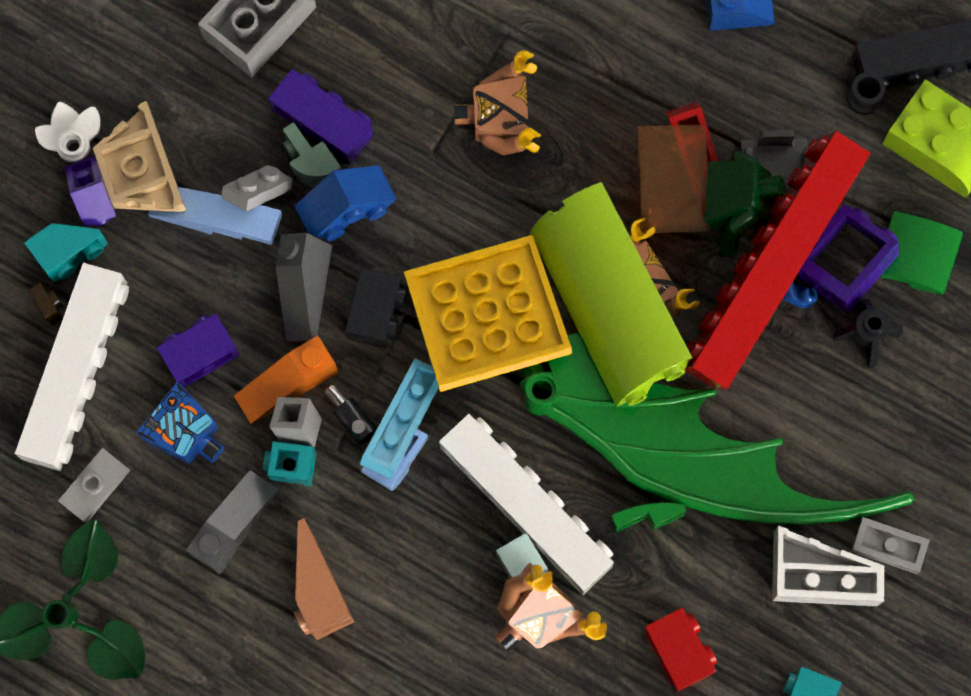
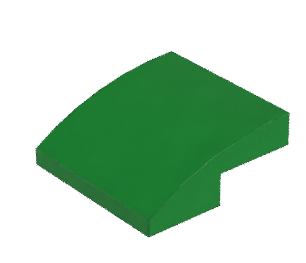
[880,211,963,295]

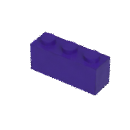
[268,69,373,165]

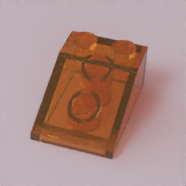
[637,124,709,233]

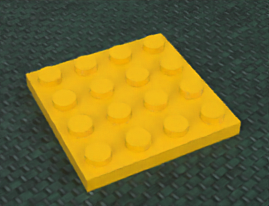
[404,235,572,392]

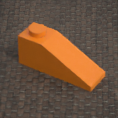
[234,335,339,425]

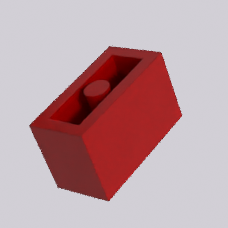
[643,608,717,693]

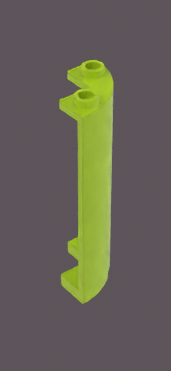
[530,182,692,407]

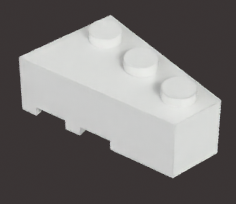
[772,525,884,606]

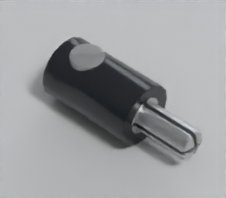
[325,385,378,445]

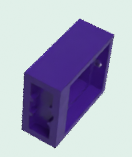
[796,204,899,314]

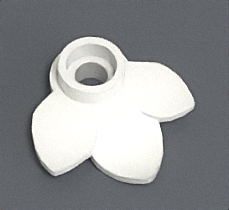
[35,102,101,163]

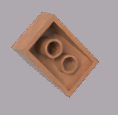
[294,518,354,640]

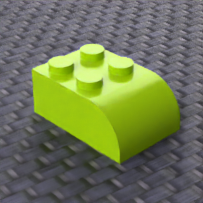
[882,79,971,198]

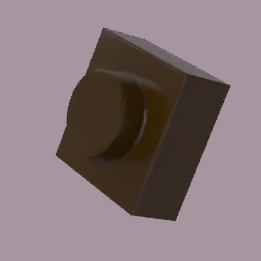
[29,283,63,326]

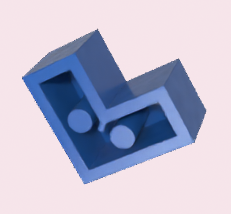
[294,165,397,241]

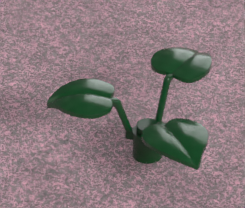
[0,520,146,680]

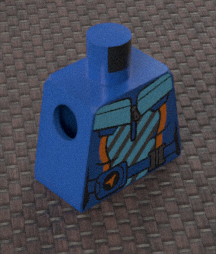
[136,382,224,464]

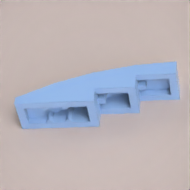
[148,187,282,245]

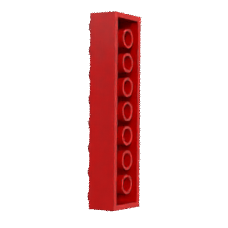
[685,131,871,389]

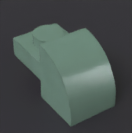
[282,122,342,187]

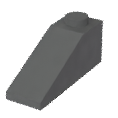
[276,233,332,343]
[186,470,279,575]

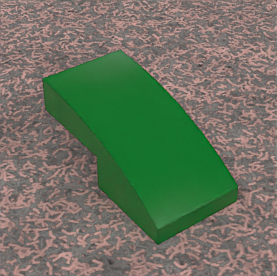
[610,503,686,533]

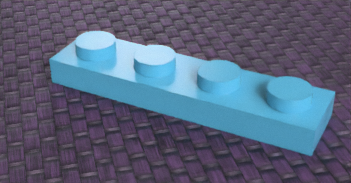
[360,359,439,479]

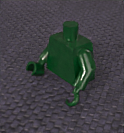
[704,151,786,259]

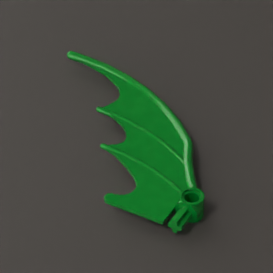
[519,332,914,525]

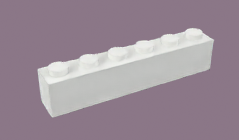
[15,263,129,471]
[439,414,614,596]

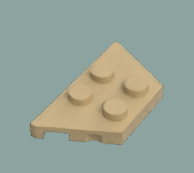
[93,101,186,212]

